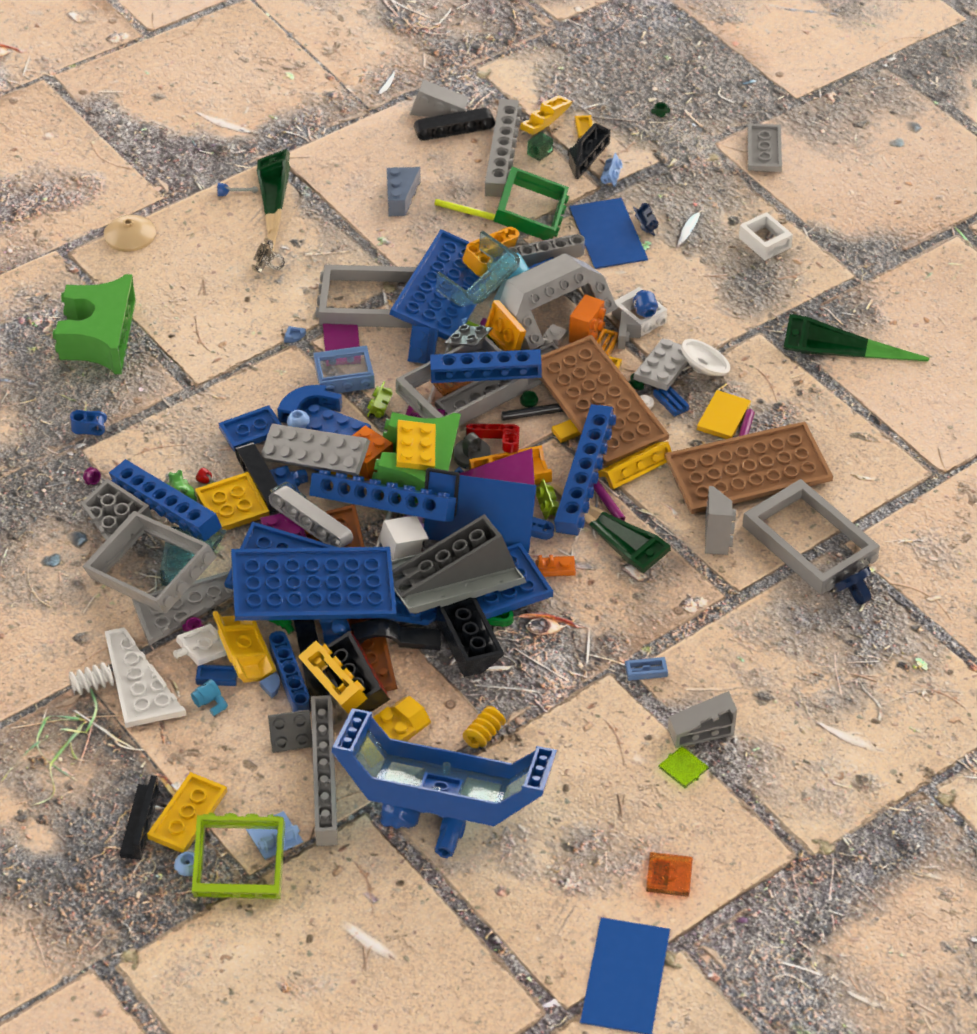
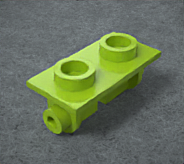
[367,381,393,418]
[536,479,559,520]

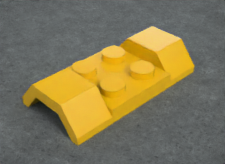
[212,611,276,683]
[359,696,431,769]

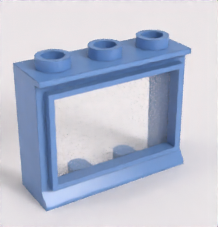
[313,345,375,393]

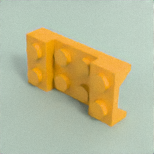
[469,445,552,485]

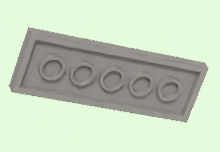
[261,423,370,476]

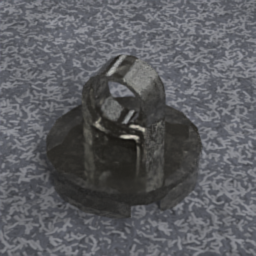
[252,238,285,273]

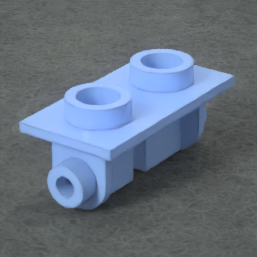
[600,153,622,187]

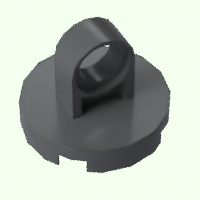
[454,433,491,469]

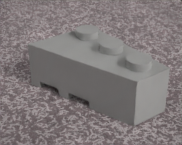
[410,79,469,117]

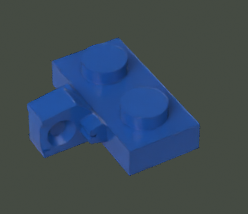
[270,465,308,493]

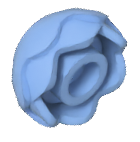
[287,410,310,428]
[174,851,194,877]

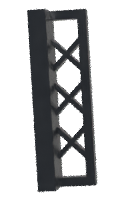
[120,775,159,860]

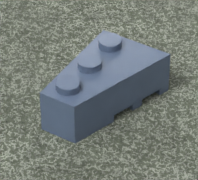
[387,167,421,216]

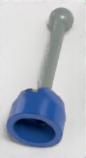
[217,183,258,196]

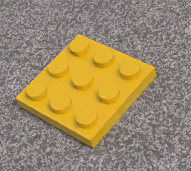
[195,472,270,534]

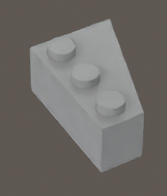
[668,691,737,748]

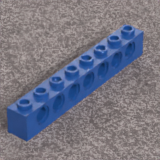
[554,404,616,536]
[109,459,222,541]
[309,469,456,522]

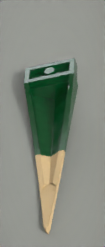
[257,149,291,255]
[551,483,671,574]

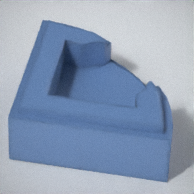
[284,326,306,343]
[259,672,280,698]

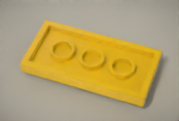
[147,772,227,853]

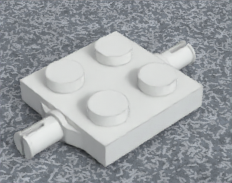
[173,623,227,666]

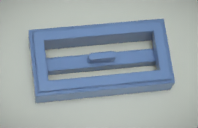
[625,657,668,681]

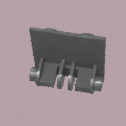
[444,324,493,350]
[268,710,313,753]

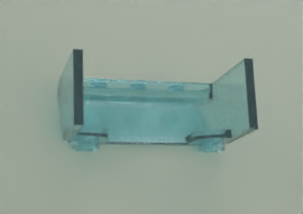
[436,230,520,306]

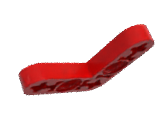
[466,424,520,453]

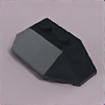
[568,123,611,179]

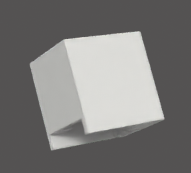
[380,516,429,560]

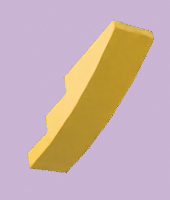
[520,96,572,135]

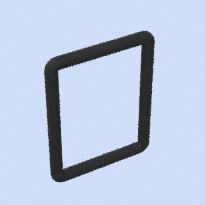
[424,468,460,517]

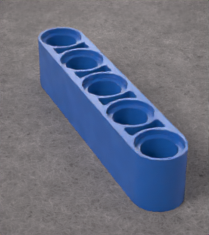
[269,631,311,712]

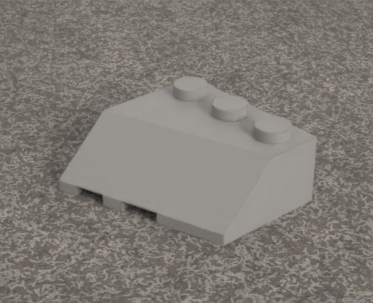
[81,478,153,540]
[705,486,736,555]

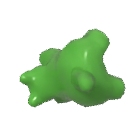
[166,470,197,501]

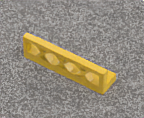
[598,442,672,489]

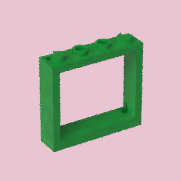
[493,166,570,240]

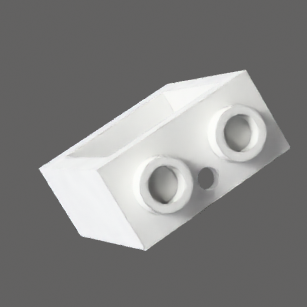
[739,212,793,260]
[612,287,667,336]

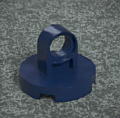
[834,566,872,605]

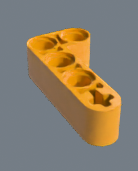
[462,227,519,277]

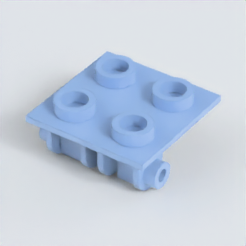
[246,811,303,860]

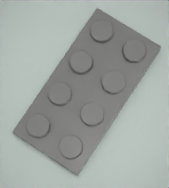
[747,123,782,172]
[633,338,688,391]

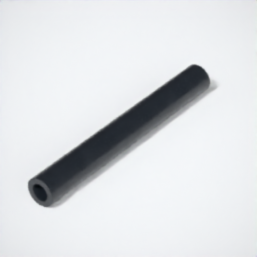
[501,403,564,421]

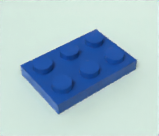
[218,405,282,452]

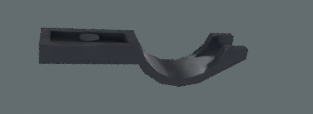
[351,618,441,650]

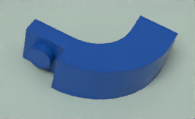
[278,385,342,423]

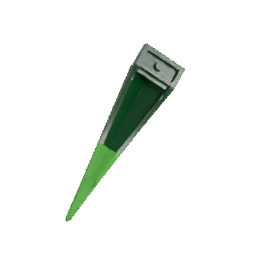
[783,314,929,361]

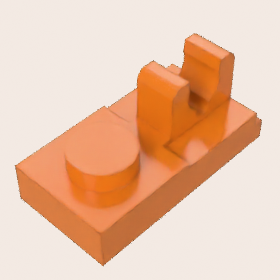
[535,555,576,577]

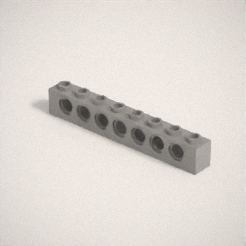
[485,99,522,197]
[311,695,338,846]

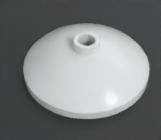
[681,339,730,376]

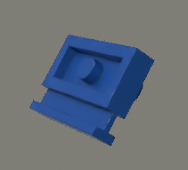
[408,325,439,364]

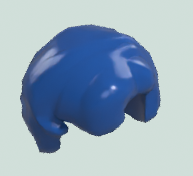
[319,619,351,646]
[380,804,420,829]

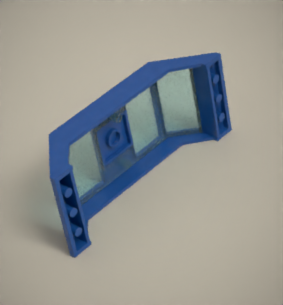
[332,708,557,826]

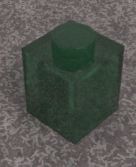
[527,132,553,161]

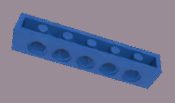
[430,349,542,383]

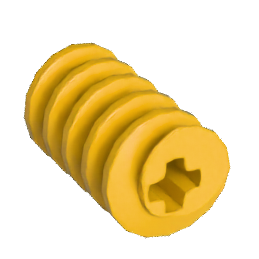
[463,705,506,749]

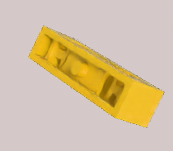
[298,641,368,714]

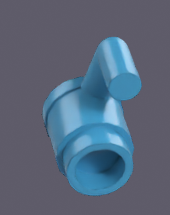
[190,679,228,716]

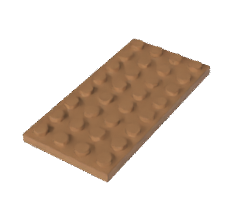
[539,335,669,466]
[665,421,833,514]

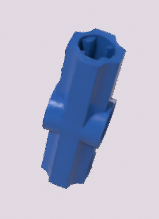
[435,817,466,858]

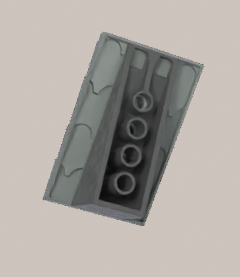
[391,514,526,614]

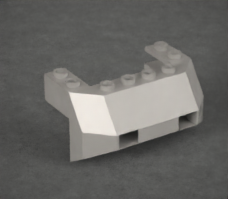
[490,253,618,350]

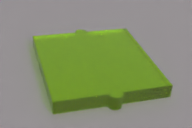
[658,746,709,788]

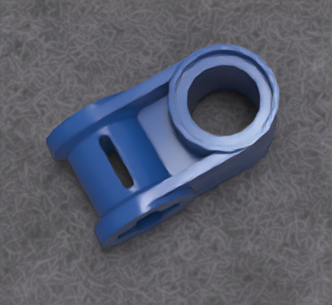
[70,410,107,436]

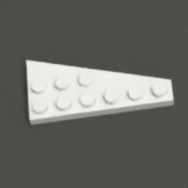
[105,627,186,728]

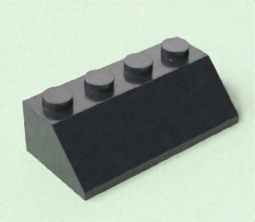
[436,597,504,677]

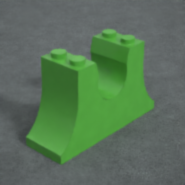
[53,274,136,374]
[372,412,461,503]

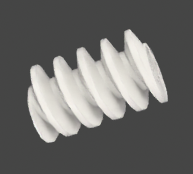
[69,662,114,695]

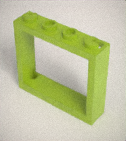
[192,813,285,899]

